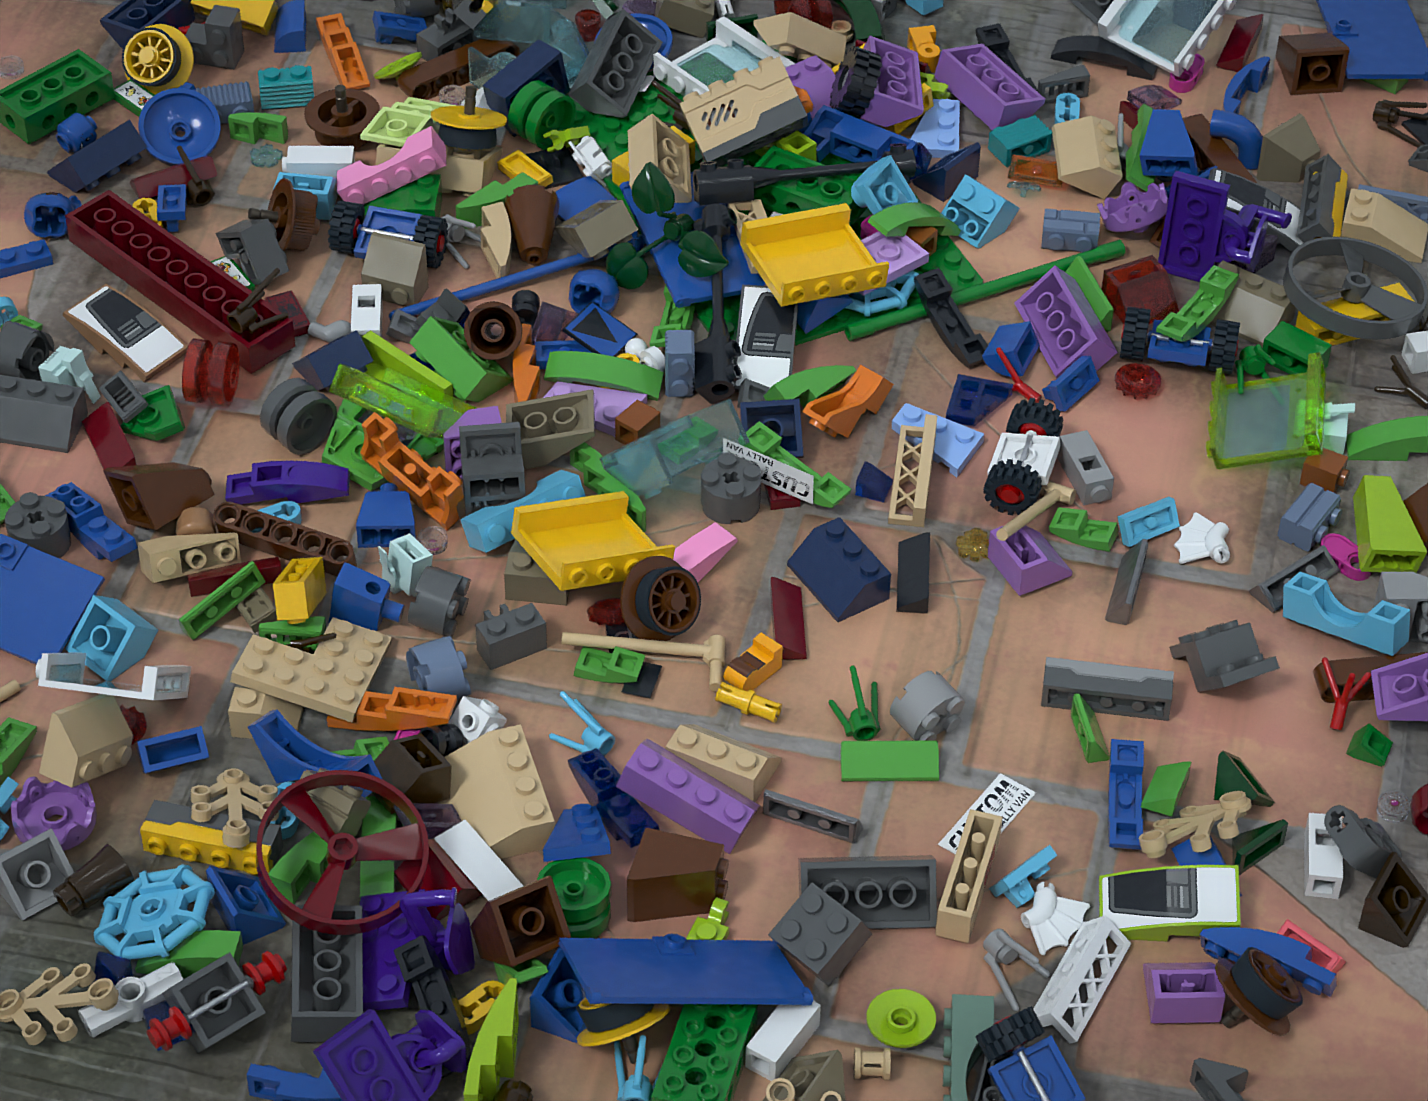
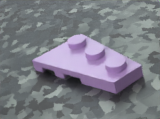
[543,381,647,437]

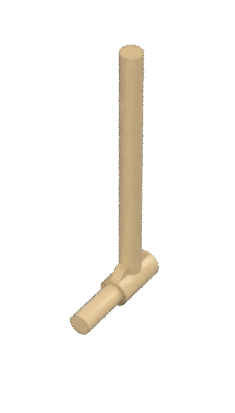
[996,481,1076,541]
[561,632,725,692]

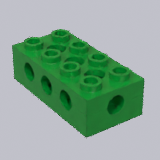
[0,49,115,144]
[754,146,868,227]
[651,1004,758,1101]

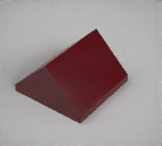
[394,839,483,921]

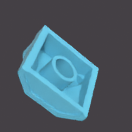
[851,155,918,215]

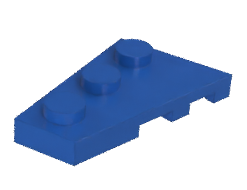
[543,804,611,862]

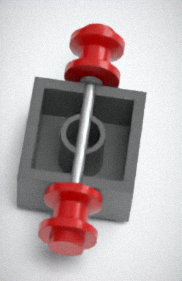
[146,951,287,1054]

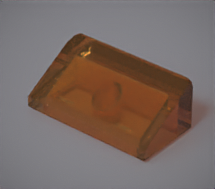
[1007,154,1063,188]

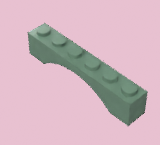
[943,994,994,1101]

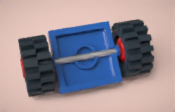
[328,200,448,268]
[1120,306,1240,374]
[975,1006,1086,1101]

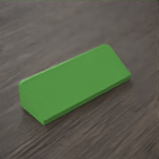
[1066,256,1114,332]
[179,561,266,640]
[840,741,939,781]

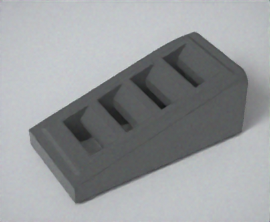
[1038,65,1090,104]
[98,370,149,423]

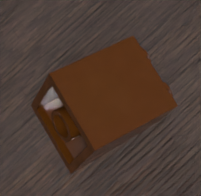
[1276,32,1350,95]
[103,462,215,530]
[627,828,729,922]
[470,876,571,967]

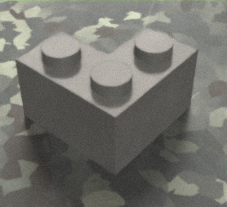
[185,5,244,70]
[216,219,289,285]

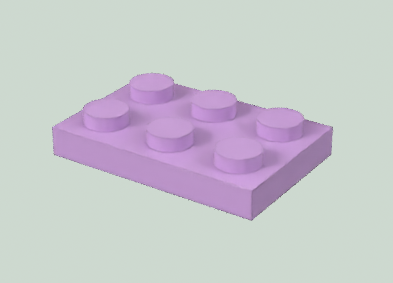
[859,231,929,296]

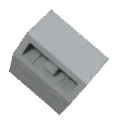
[1373,572,1428,642]

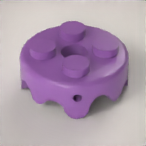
[1097,182,1169,233]
[11,776,97,851]

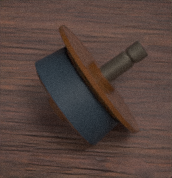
[620,556,701,641]
[1215,947,1303,1036]

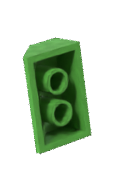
[409,316,513,402]

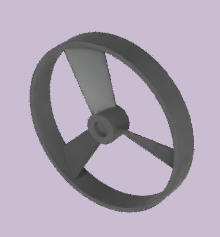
[1283,237,1428,340]

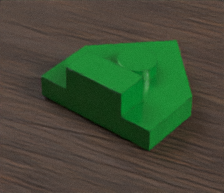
[120,385,185,441]

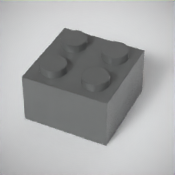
[768,882,872,987]

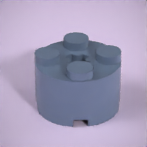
[406,636,471,699]

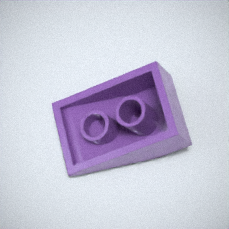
[785,55,862,120]
[1371,653,1428,721]

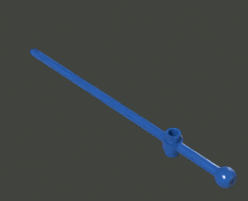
[389,231,646,320]

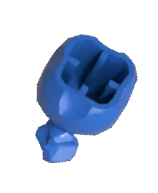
[24,192,82,238]
[569,269,620,314]

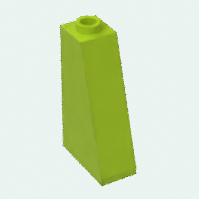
[1353,475,1427,573]

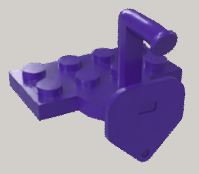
[1156,171,1292,282]
[359,887,475,1012]
[313,1009,467,1101]

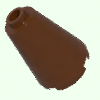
[504,185,560,265]
[464,301,522,360]

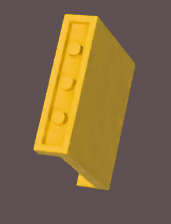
[740,203,889,307]
[511,491,675,591]

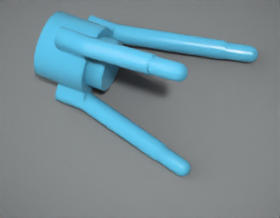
[549,691,615,758]
[614,1035,663,1101]

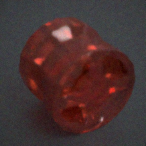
[575,9,601,42]

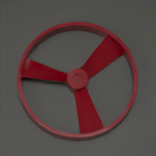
[256,770,429,935]

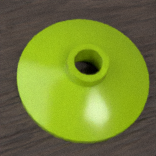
[374,52,422,81]
[866,989,936,1048]

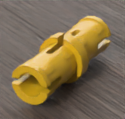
[715,682,782,723]

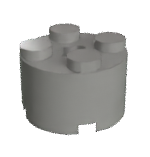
[890,671,965,741]

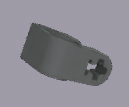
[1324,805,1402,879]

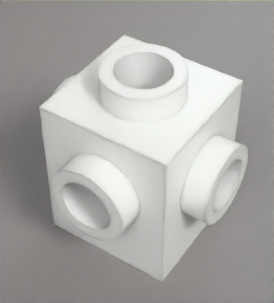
[448,696,507,744]

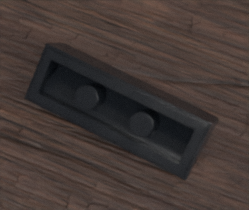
[896,532,930,613]

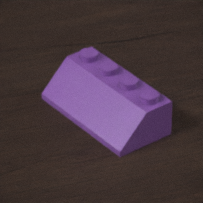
[861,35,924,127]
[934,43,1046,131]
[1014,265,1118,378]
[616,738,760,854]

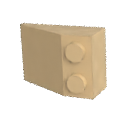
[1340,188,1428,263]

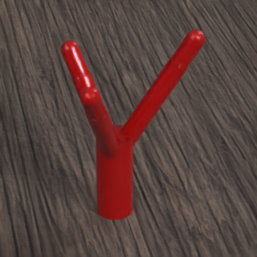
[980,347,1042,403]
[1322,657,1371,730]

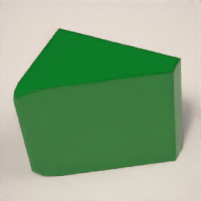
[1346,723,1393,767]

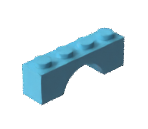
[460,470,586,553]
[1283,572,1410,656]

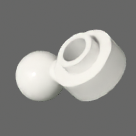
[625,338,665,372]

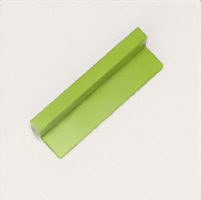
[359,330,454,422]

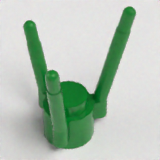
[1234,344,1285,408]
[828,665,881,741]

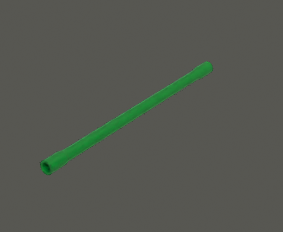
[844,239,1126,341]

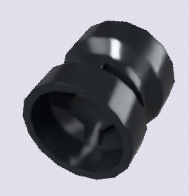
[512,290,540,329]
[419,724,463,756]

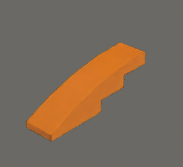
[316,13,370,89]
[512,323,541,403]
[326,687,457,731]

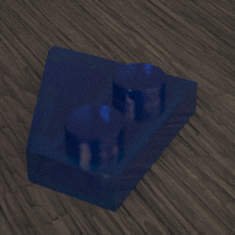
[946,374,1013,426]

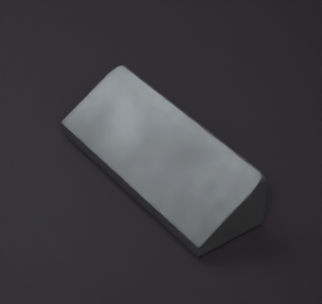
[1105,539,1148,625]
[1249,545,1341,612]
[763,789,863,844]

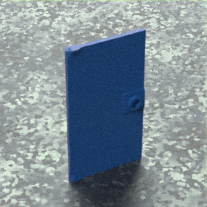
[1316,0,1428,81]
[620,172,766,308]
[0,534,105,665]
[559,934,813,1006]

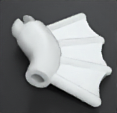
[1174,512,1230,564]
[1021,881,1090,955]

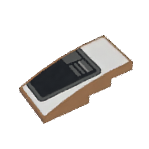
[63,284,188,382]

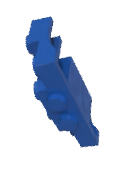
[803,105,918,163]

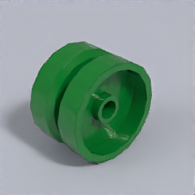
[508,80,576,150]
[537,858,611,938]

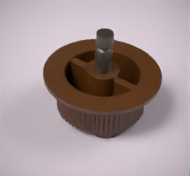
[304,85,380,151]
[248,178,320,252]

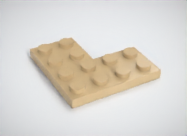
[230,617,392,723]

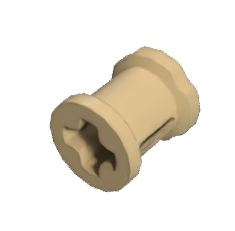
[853,1047,891,1080]

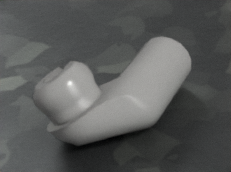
[308,320,351,343]

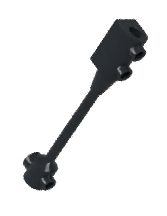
[693,143,916,206]
[693,204,742,404]

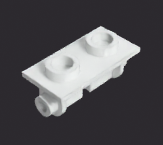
[569,136,612,187]

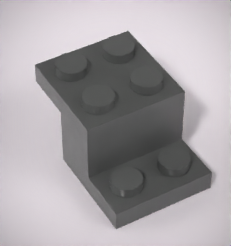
[459,422,526,516]
[1169,620,1280,692]

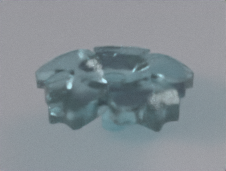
[250,144,283,168]
[1007,181,1041,197]

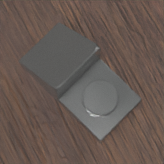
[416,288,470,327]
[1190,1058,1249,1101]

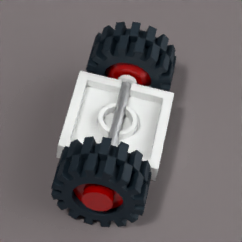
[983,398,1064,516]

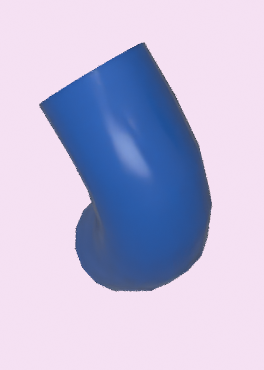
[1210,109,1263,169]

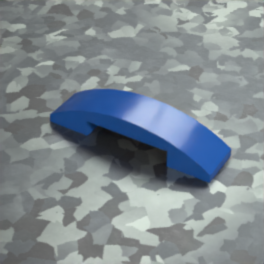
[1222,56,1271,114]
[1108,739,1144,850]

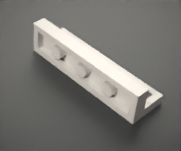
[1034,915,1131,1044]

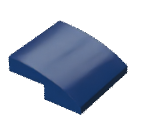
[556,176,617,222]

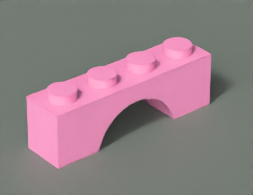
[337,126,447,205]

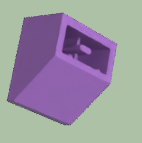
[443,406,502,479]
[987,525,1072,596]
[1143,962,1225,1023]

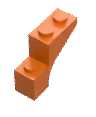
[802,364,894,438]

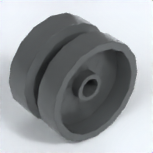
[260,377,337,455]

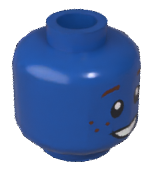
[56,113,97,153]

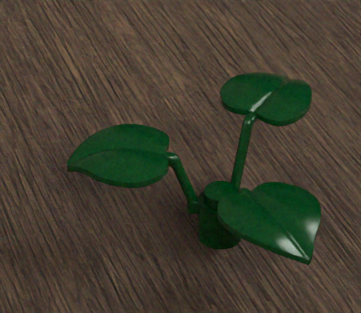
[606,162,729,289]

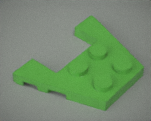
[321,387,444,491]

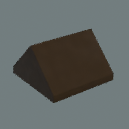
[1358,852,1428,948]

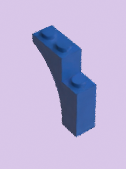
[247,709,383,798]

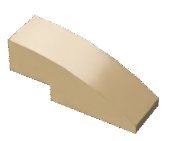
[481,202,511,279]

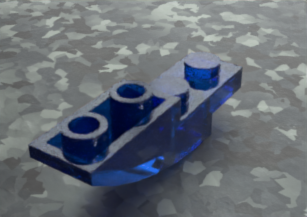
[568,748,659,848]

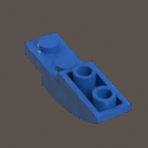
[45,482,138,562]
[1200,927,1337,997]
[246,1063,342,1101]

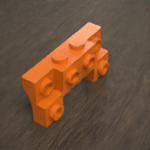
[360,412,464,531]

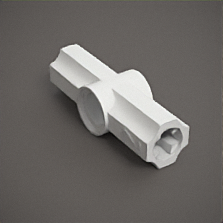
[78,962,184,1037]

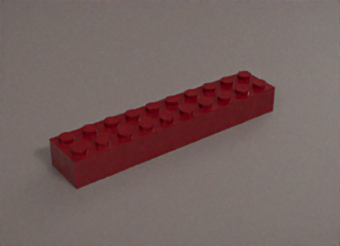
[65,190,296,374]

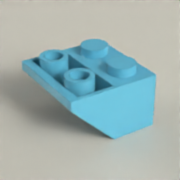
[273,172,338,220]
[941,174,1020,249]

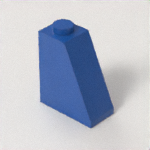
[1139,109,1198,176]

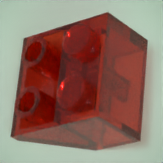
[1101,255,1179,324]

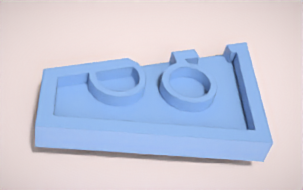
[910,99,960,158]
[892,403,984,478]

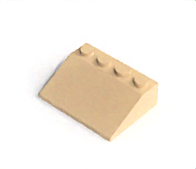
[376,143,503,196]
[438,724,555,859]

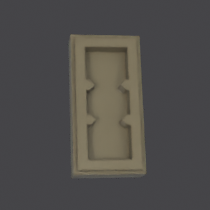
[236,586,277,633]

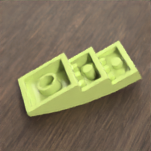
[360,97,457,147]

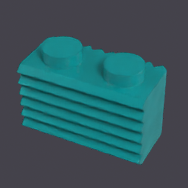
[258,65,314,110]
[988,115,1052,168]

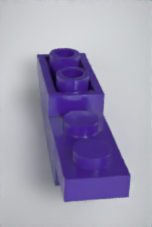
[225,461,350,504]

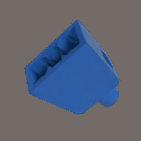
[356,483,416,548]
[329,562,405,631]

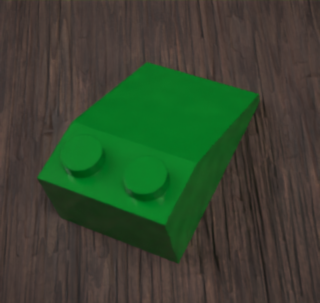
[363,174,442,217]

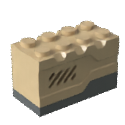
[679,56,814,167]

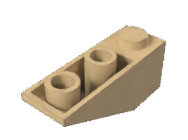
[138,533,241,583]

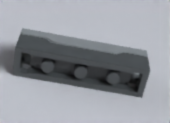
[1041,657,1174,721]

